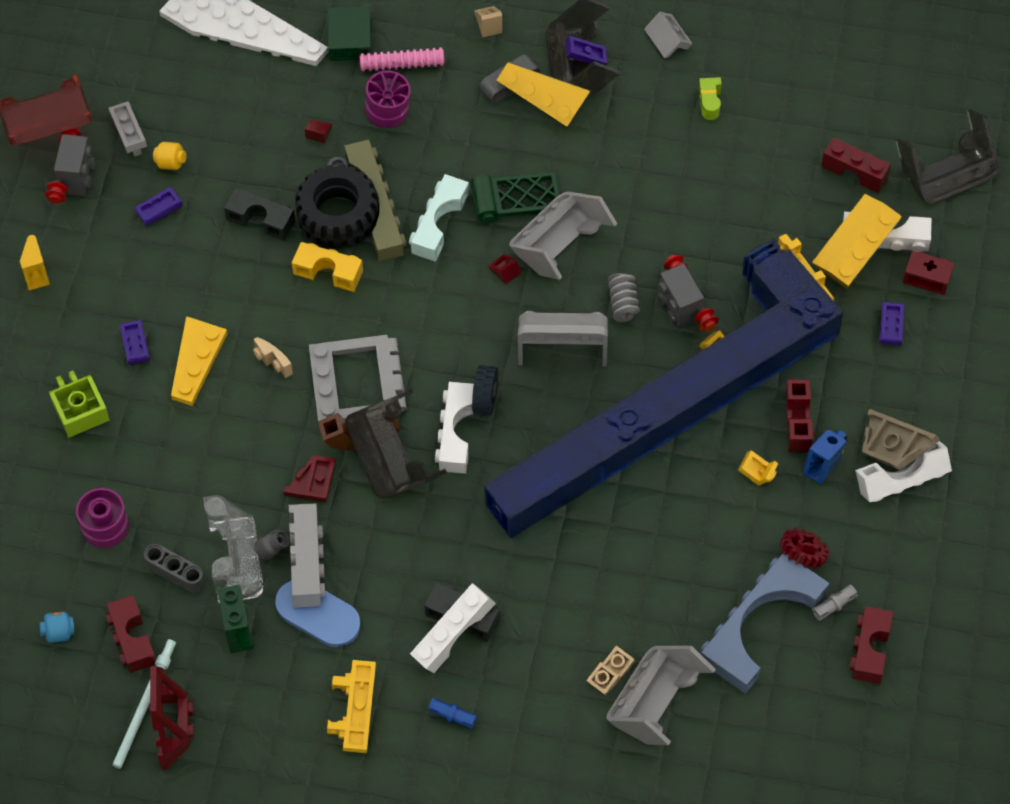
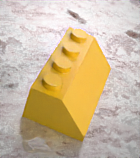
[812,194,902,289]

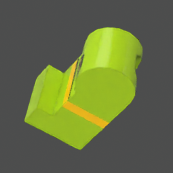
[699,77,721,120]

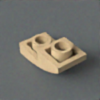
[253,337,293,378]
[586,646,635,695]

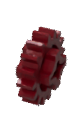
[779,528,829,569]

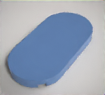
[275,581,360,647]

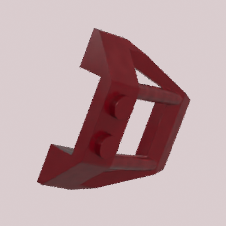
[150,666,194,770]

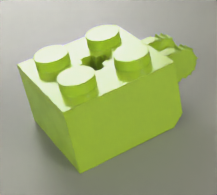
[49,371,110,438]

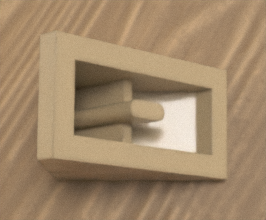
[474,6,503,37]

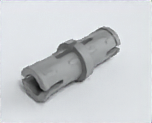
[812,585,858,621]

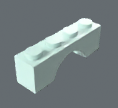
[409,174,469,262]

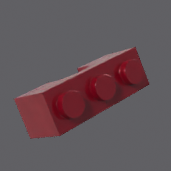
[821,137,891,193]
[785,379,813,452]
[105,595,156,673]
[849,606,893,684]

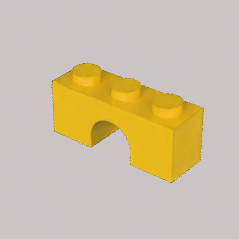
[292,242,363,292]

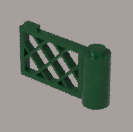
[470,172,559,224]

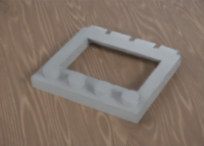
[309,335,407,421]

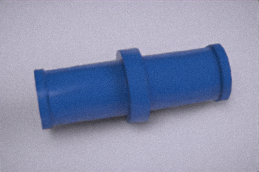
[428,697,477,729]

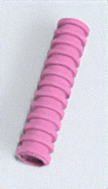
[360,47,444,72]

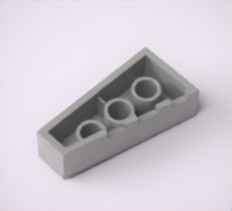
[289,504,325,608]

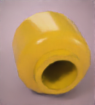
[153,142,187,170]

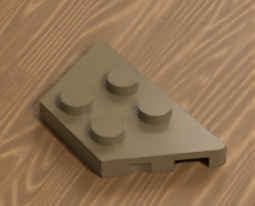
[862,409,940,470]

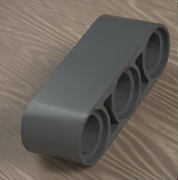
[479,54,541,103]
[144,544,205,593]

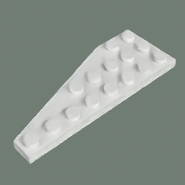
[159,0,329,66]

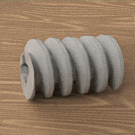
[608,273,640,322]

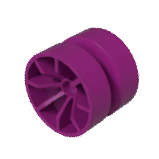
[365,71,411,128]
[76,488,129,548]

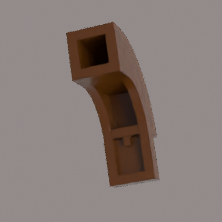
[318,409,401,450]

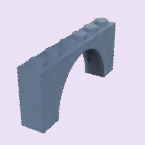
[700,554,829,694]

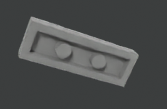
[108,101,147,157]

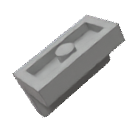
[645,12,693,58]

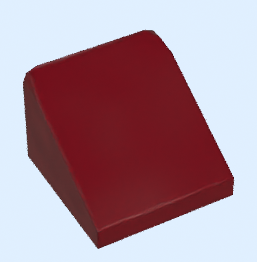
[304,119,332,142]
[488,254,522,284]

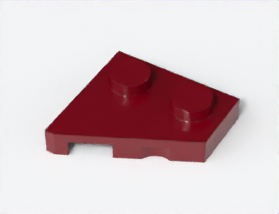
[283,455,336,502]

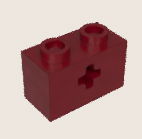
[903,251,954,295]

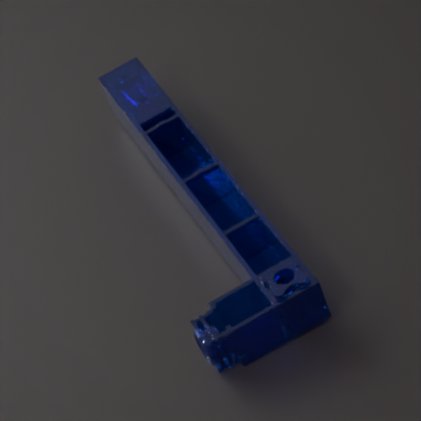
[484,238,843,539]

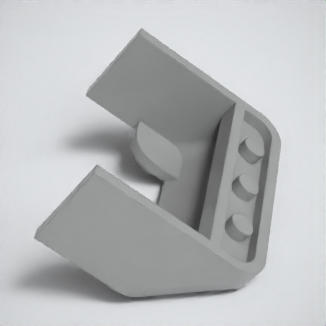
[509,192,617,280]
[518,311,608,367]
[606,646,716,745]

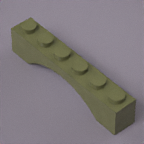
[344,139,406,262]

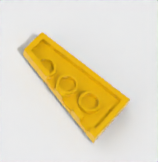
[497,62,590,127]
[171,316,228,406]

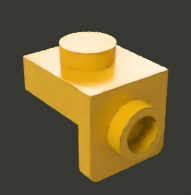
[738,450,778,486]

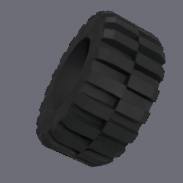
[295,164,379,249]

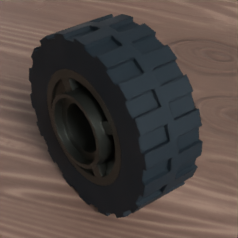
[472,365,499,416]

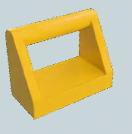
[20,235,50,291]

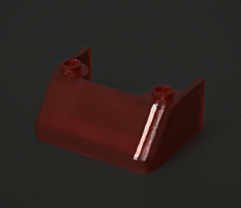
[0,74,92,145]

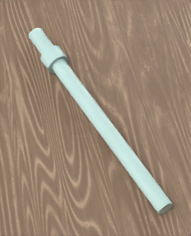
[112,639,176,769]

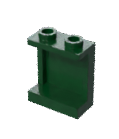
[328,6,372,61]
[217,585,253,653]

